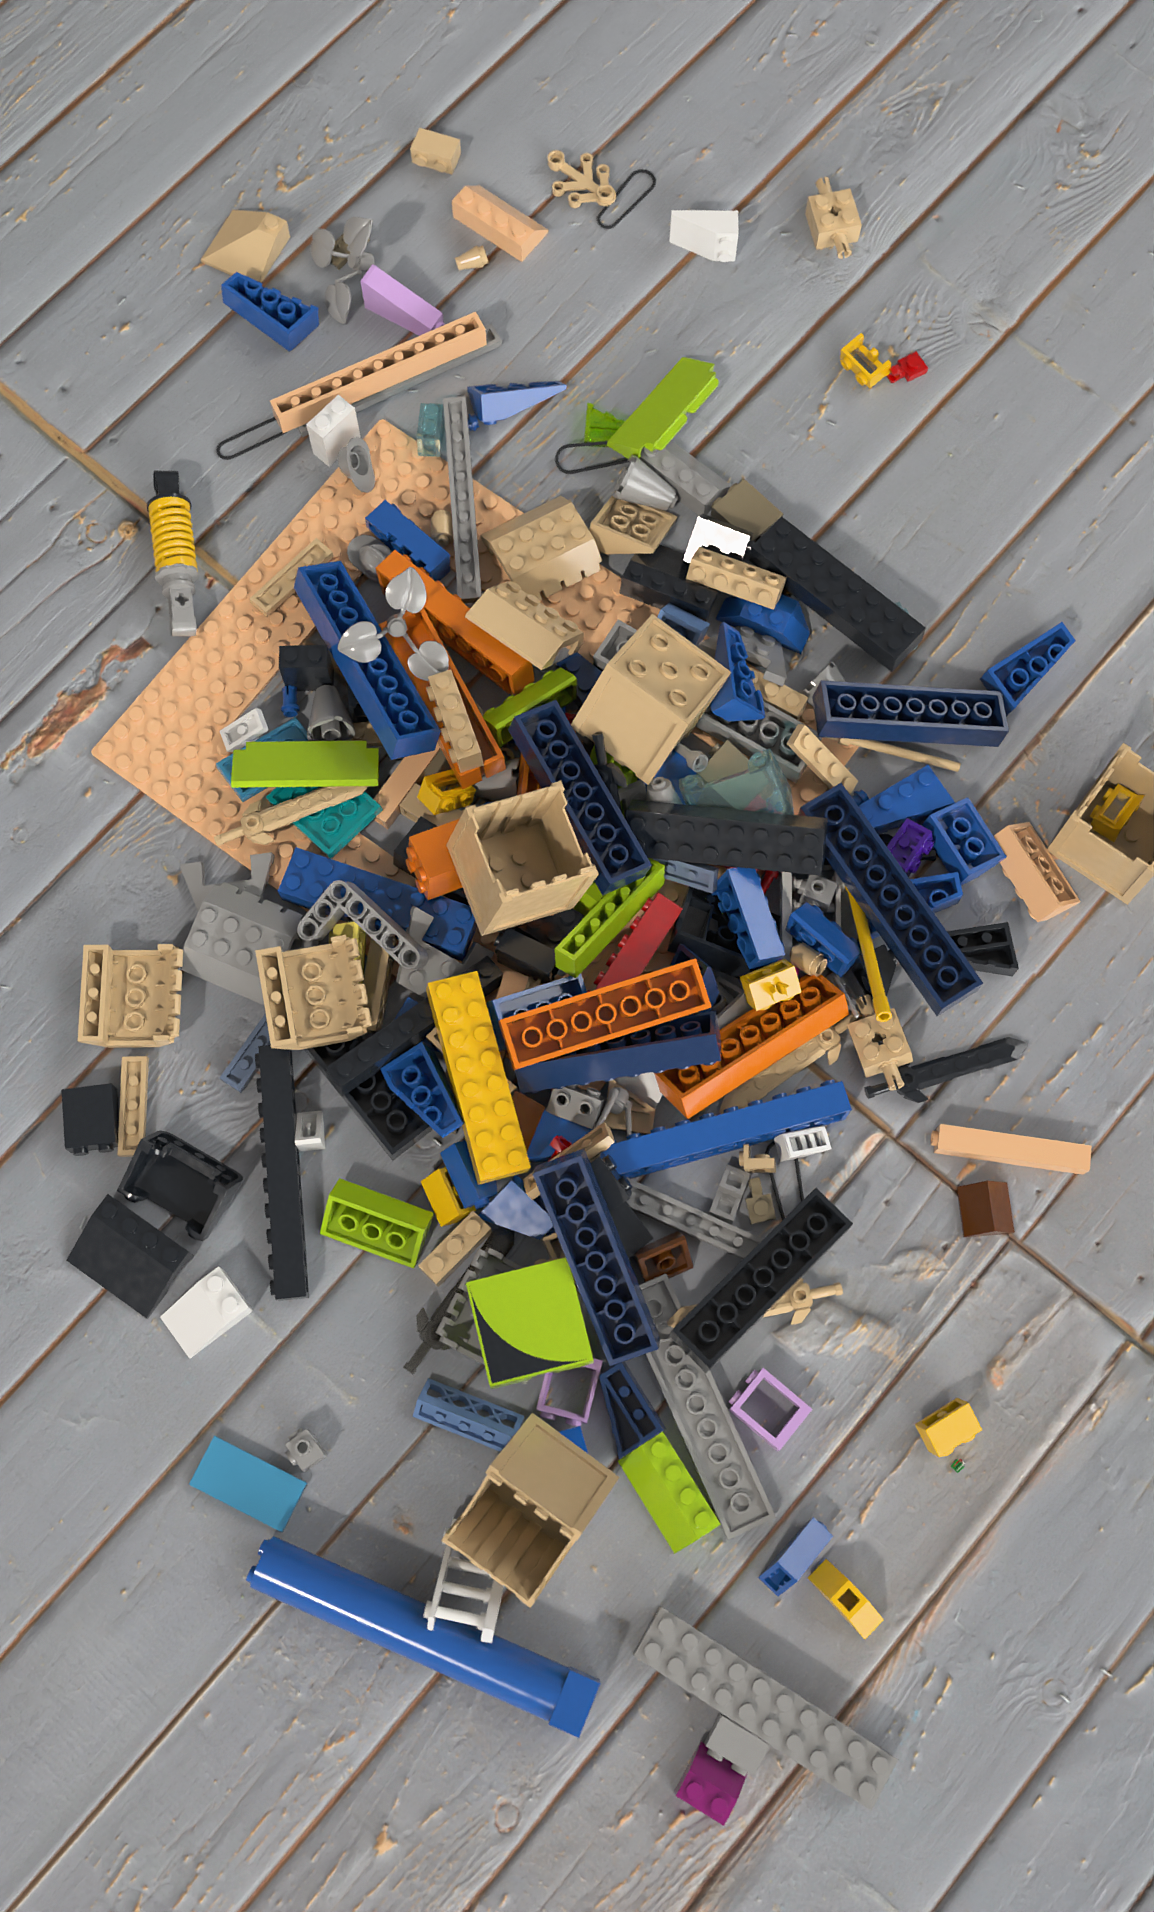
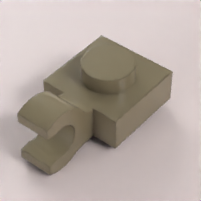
[745,1177,776,1225]

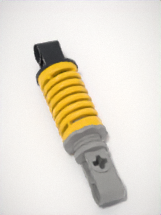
[147,470,200,637]

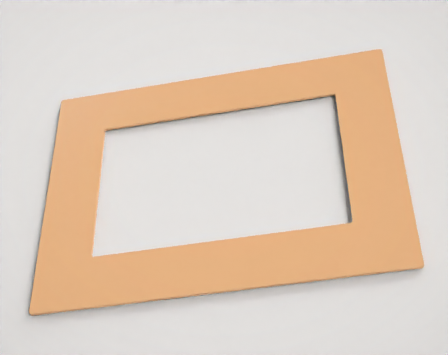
[91,419,859,1091]

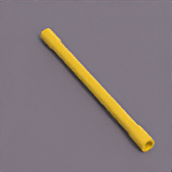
[845,886,892,1022]

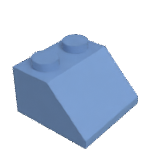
[657,603,710,647]

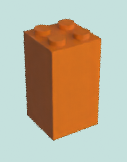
[406,819,462,900]

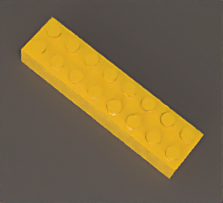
[426,971,531,1185]

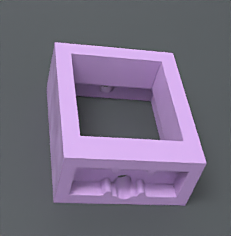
[536,1358,603,1427]
[729,1368,812,1451]

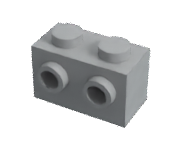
[546,1084,607,1129]
[704,1713,770,1776]

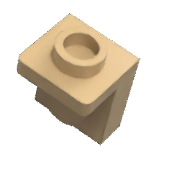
[739,1144,776,1173]

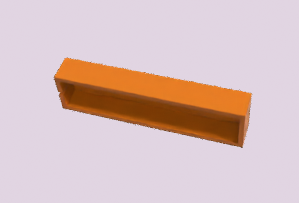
[379,608,506,789]

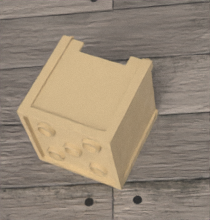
[571,614,732,785]
[1047,743,1154,905]
[446,781,599,936]
[441,1413,620,1608]

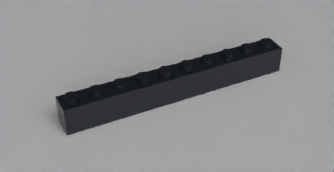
[255,1045,309,1301]

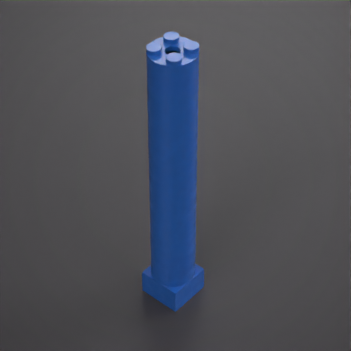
[246,1536,600,1738]

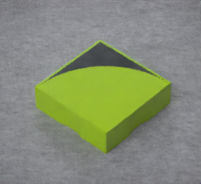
[466,1257,594,1389]

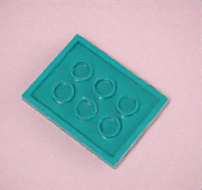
[266,787,383,859]

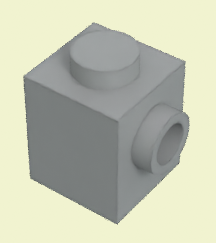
[797,875,838,913]
[285,1428,327,1472]

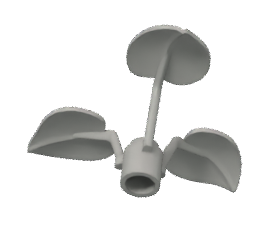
[311,217,374,324]
[338,567,449,681]

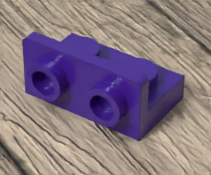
[887,818,934,877]

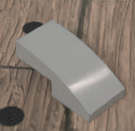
[709,1164,751,1225]

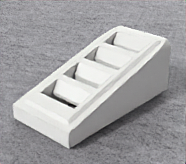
[774,1125,832,1162]

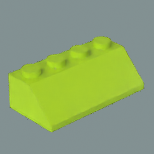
[483,667,577,748]
[320,1178,434,1269]
[618,1431,721,1554]

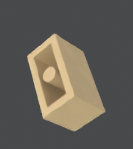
[410,128,461,174]

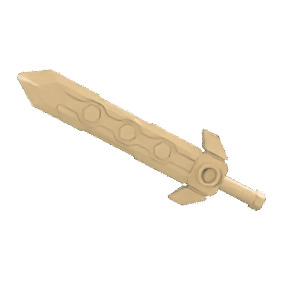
[214,786,368,846]
[719,1009,863,1114]
[667,1278,843,1328]

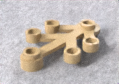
[547,150,616,208]

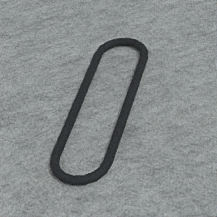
[216,417,287,460]

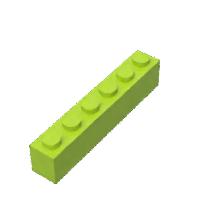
[555,858,665,979]

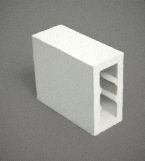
[306,395,361,467]

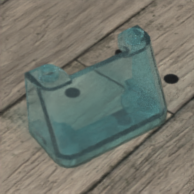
[679,748,794,815]

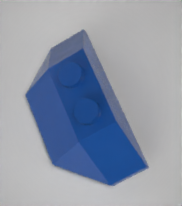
[716,594,810,654]

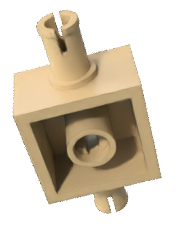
[805,177,862,259]
[847,995,913,1090]

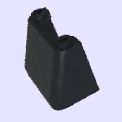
[117,1130,243,1242]

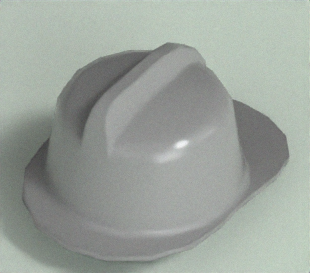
[338,437,375,493]
[347,535,392,582]

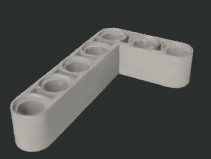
[297,880,428,969]

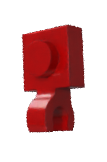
[887,351,928,383]

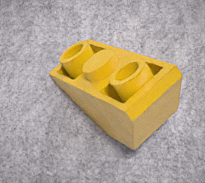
[807,1559,883,1639]

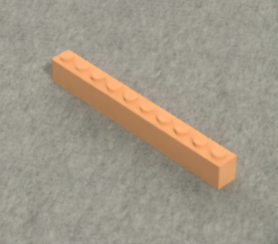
[270,312,487,433]

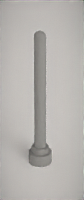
[673,742,708,772]

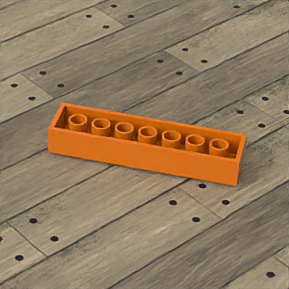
[375,550,535,696]
[498,958,712,1070]
[654,974,849,1119]

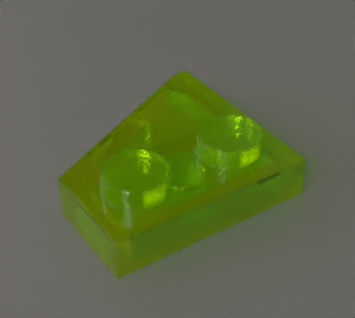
[584,403,625,448]

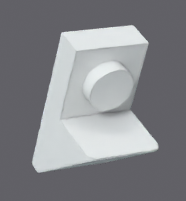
[220,708,269,752]

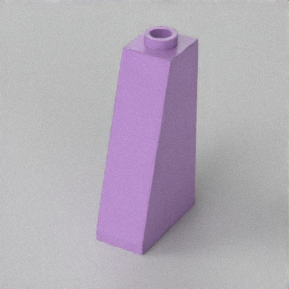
[361,264,445,336]

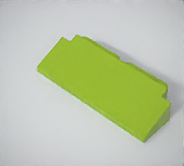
[607,357,719,459]
[231,741,379,788]

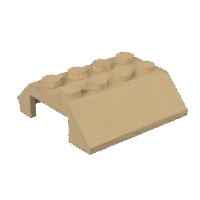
[480,496,602,600]
[465,581,584,670]
[255,935,372,1050]
[78,944,183,1048]

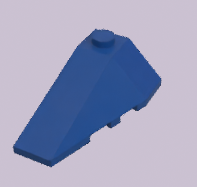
[710,622,766,721]
[381,1042,464,1138]

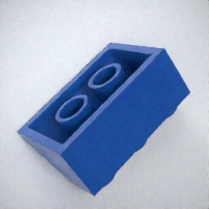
[921,797,1007,885]
[785,902,862,978]

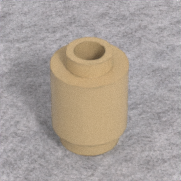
[430,510,454,547]
[789,943,827,976]

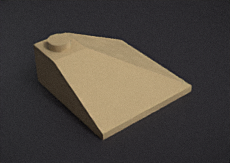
[201,210,290,283]
[589,491,678,554]

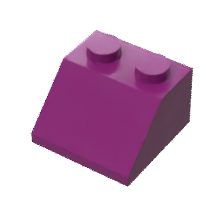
[674,1741,748,1826]

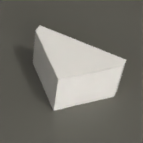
[295,1110,325,1151]

